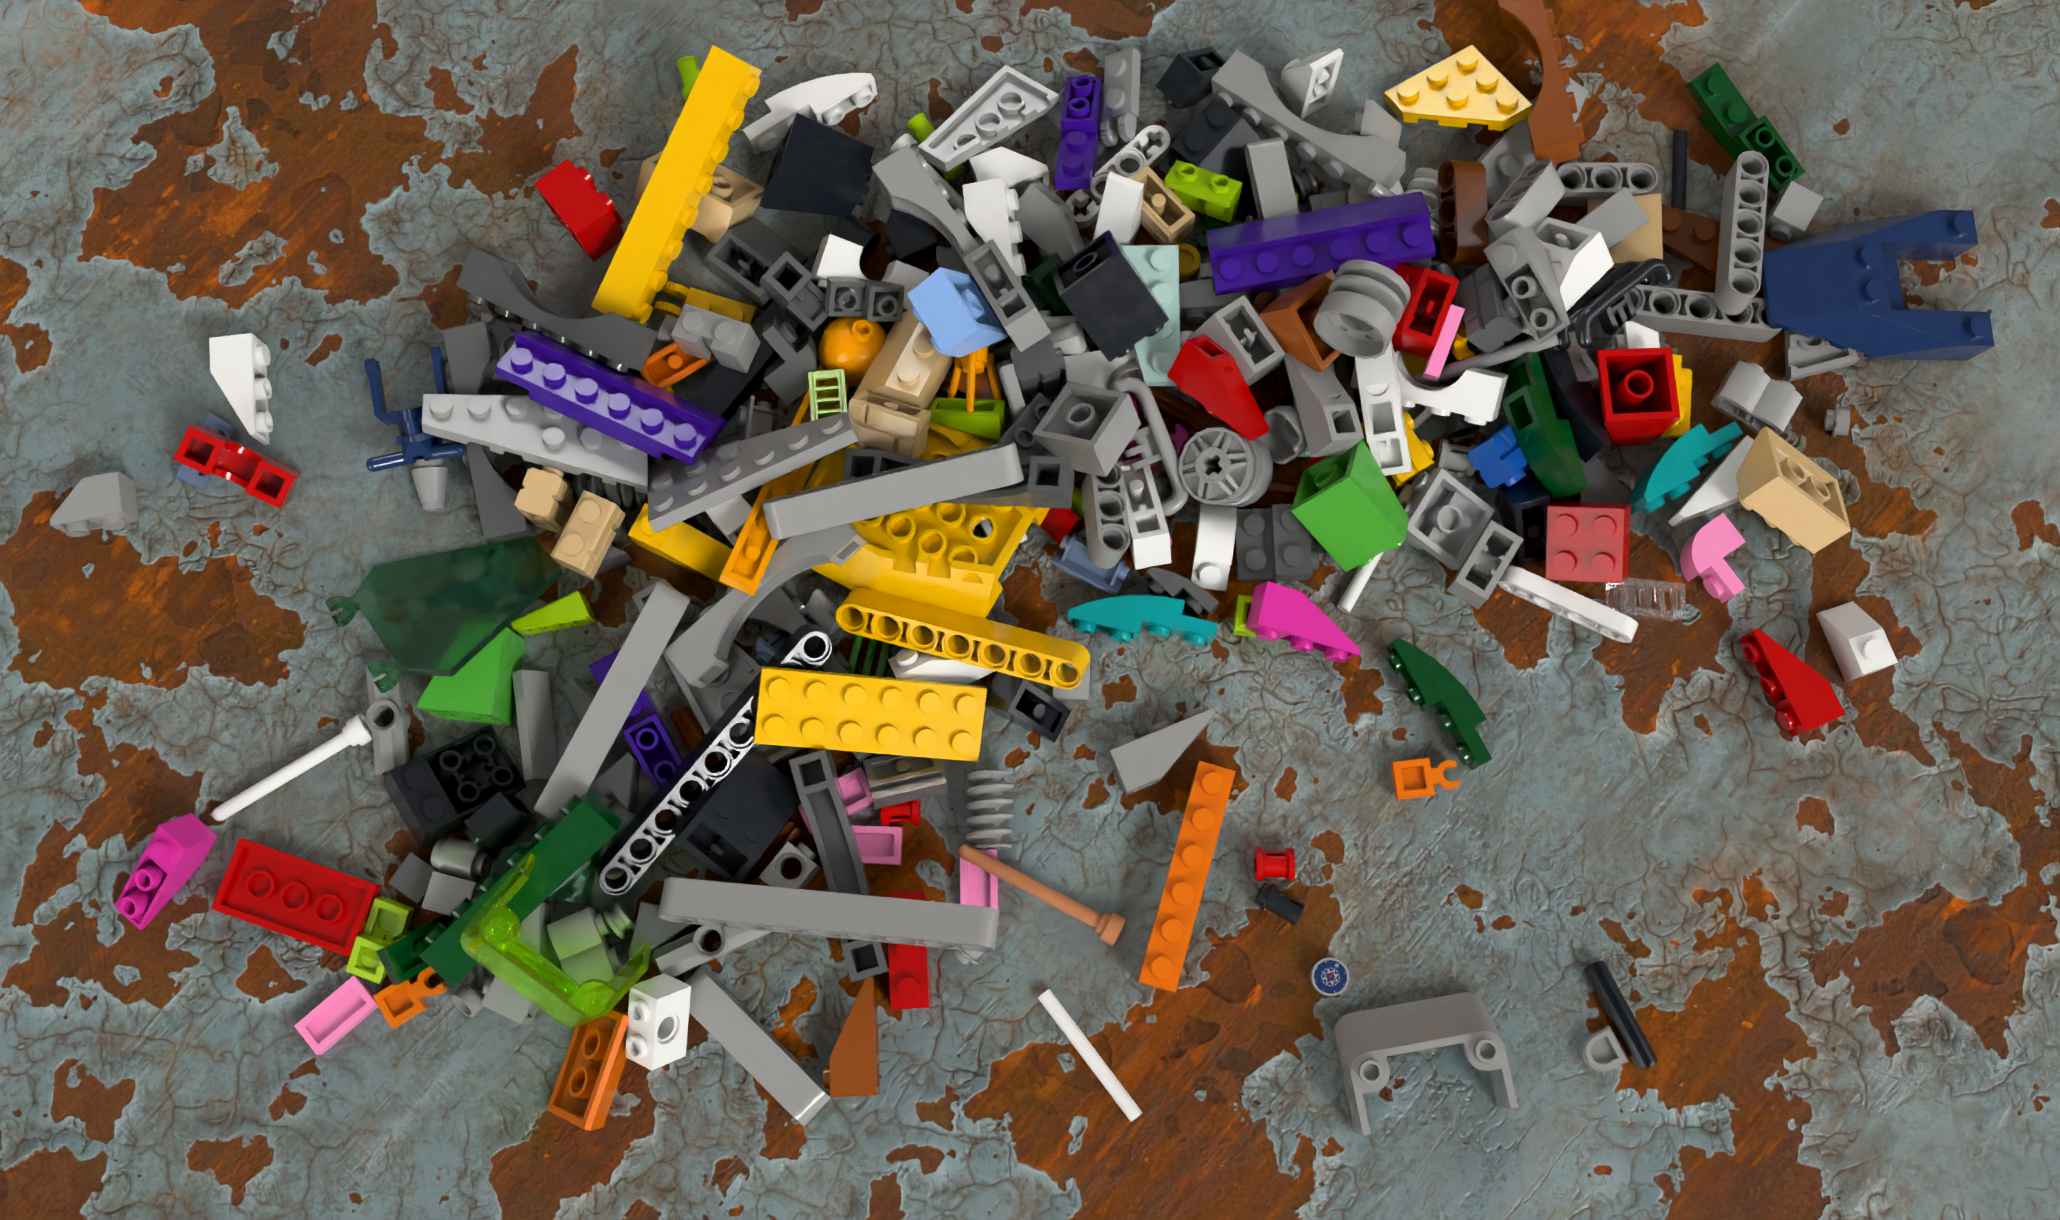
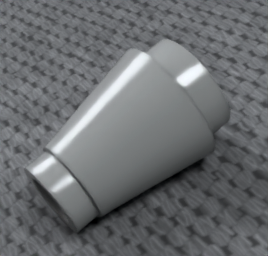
[411,459,448,512]

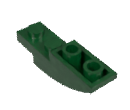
[1685,62,1805,194]
[1502,352,1588,502]
[1386,638,1492,770]

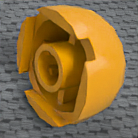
[817,316,887,386]

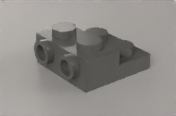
[1235,504,1319,583]

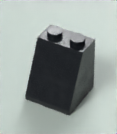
[759,113,875,217]
[1050,229,1169,362]

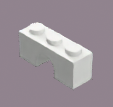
[811,234,929,313]

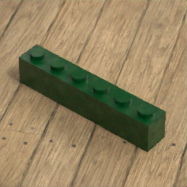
[419,789,622,987]

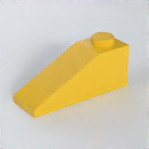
[628,503,733,588]

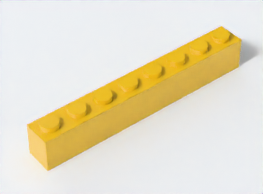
[591,45,762,324]

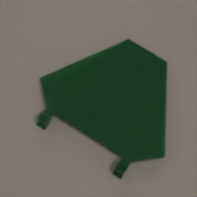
[325,536,563,693]

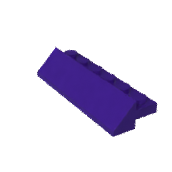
[1206,191,1436,296]
[496,331,727,465]

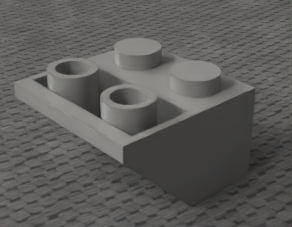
[1180,295,1285,387]

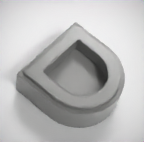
[1579,1026,1628,1072]

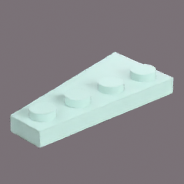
[1121,245,1180,386]

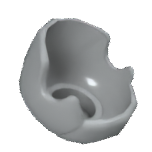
[1258,406,1307,464]

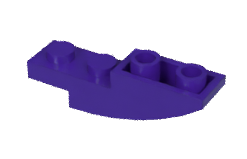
[1054,75,1102,190]
[588,648,684,792]

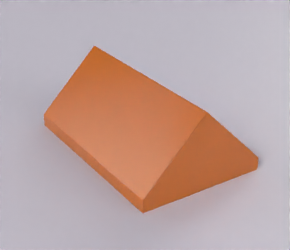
[547,999,629,1131]

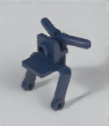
[365,346,467,472]

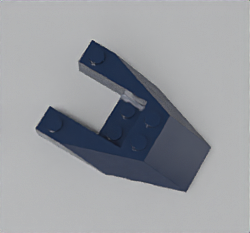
[1761,210,1995,361]

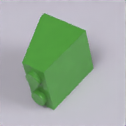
[1291,440,1409,572]
[417,619,526,726]

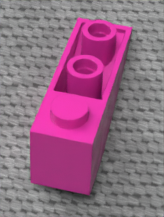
[1245,581,1361,663]
[114,813,218,930]

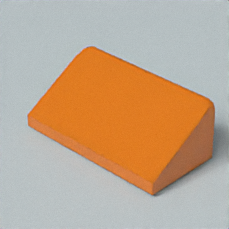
[639,342,715,390]

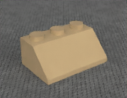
[634,151,764,243]
[854,310,955,410]
[1735,426,1851,554]

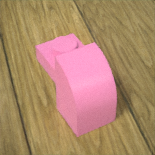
[1680,513,1746,603]

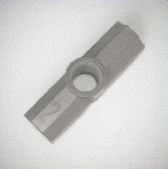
[366,661,411,776]
[654,925,772,978]

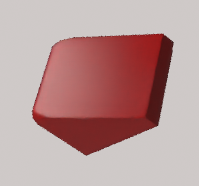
[1040,508,1080,544]

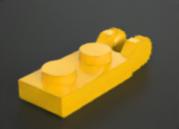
[654,281,758,326]

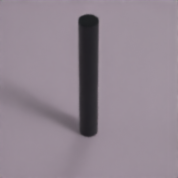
[1671,130,1687,211]

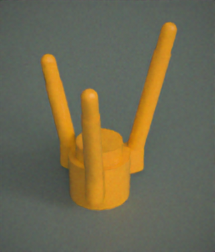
[948,346,1002,413]

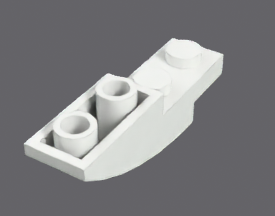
[742,73,878,155]
[1355,339,1412,476]

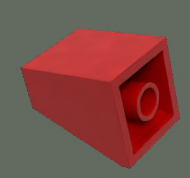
[1596,347,1680,447]

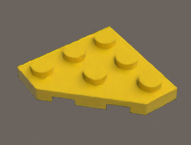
[1384,45,1533,131]

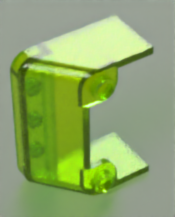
[461,853,652,1028]

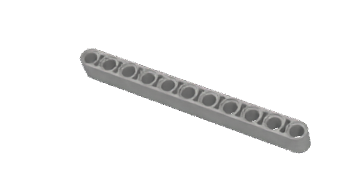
[1428,260,1782,342]

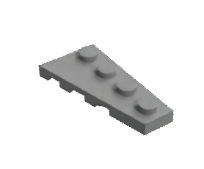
[918,64,1060,172]

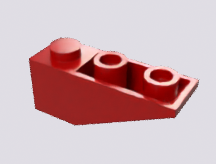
[1167,334,1270,442]
[1740,629,1846,737]

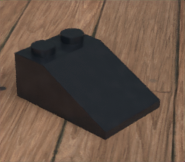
[1168,96,1291,222]

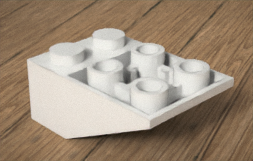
[1519,217,1614,336]

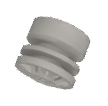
[1313,259,1411,359]
[1179,427,1273,507]

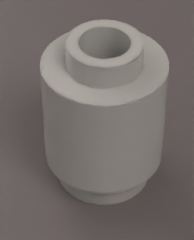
[431,837,491,882]

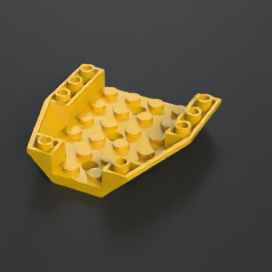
[803,395,1050,619]

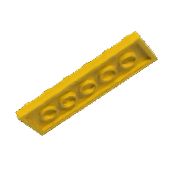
[753,666,987,762]

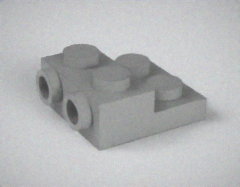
[1400,468,1495,570]

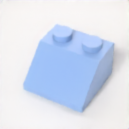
[907,267,1009,358]

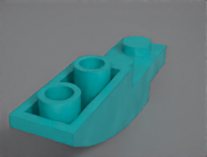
[1627,421,1743,516]
[1067,595,1218,647]

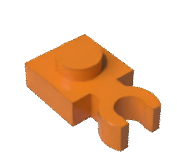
[1390,758,1460,801]
[373,967,448,1029]

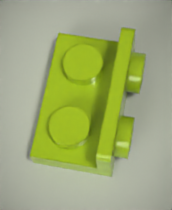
[1164,160,1242,223]

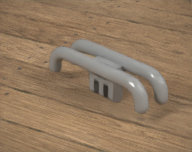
[1110,376,1189,516]

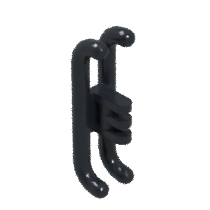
[1557,258,1674,351]

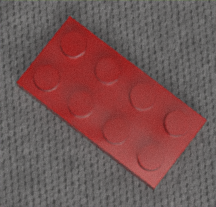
[211,838,382,957]

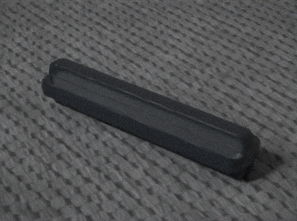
[1584,960,1658,1070]

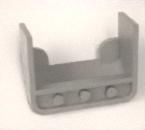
[1334,992,1518,1136]

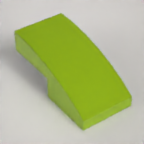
[346,896,415,984]

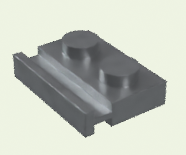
[863,754,948,809]

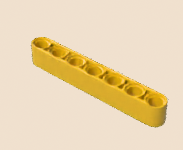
[835,587,1090,689]

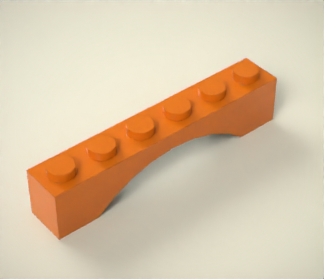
[1137,761,1236,993]

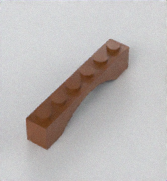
[1495,0,1585,164]

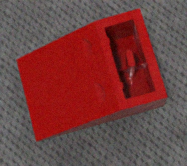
[1391,264,1460,359]

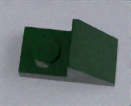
[376,914,448,985]

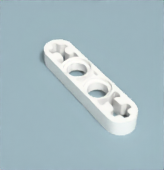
[1066,125,1170,229]
[1498,565,1639,643]

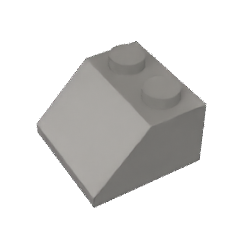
[1032,382,1141,477]

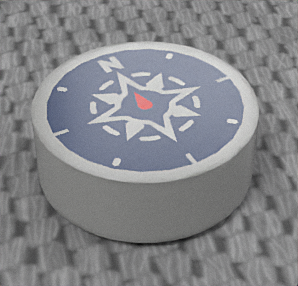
[1310,958,1350,996]

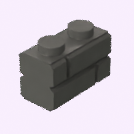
[1458,263,1522,353]
[1010,338,1066,404]

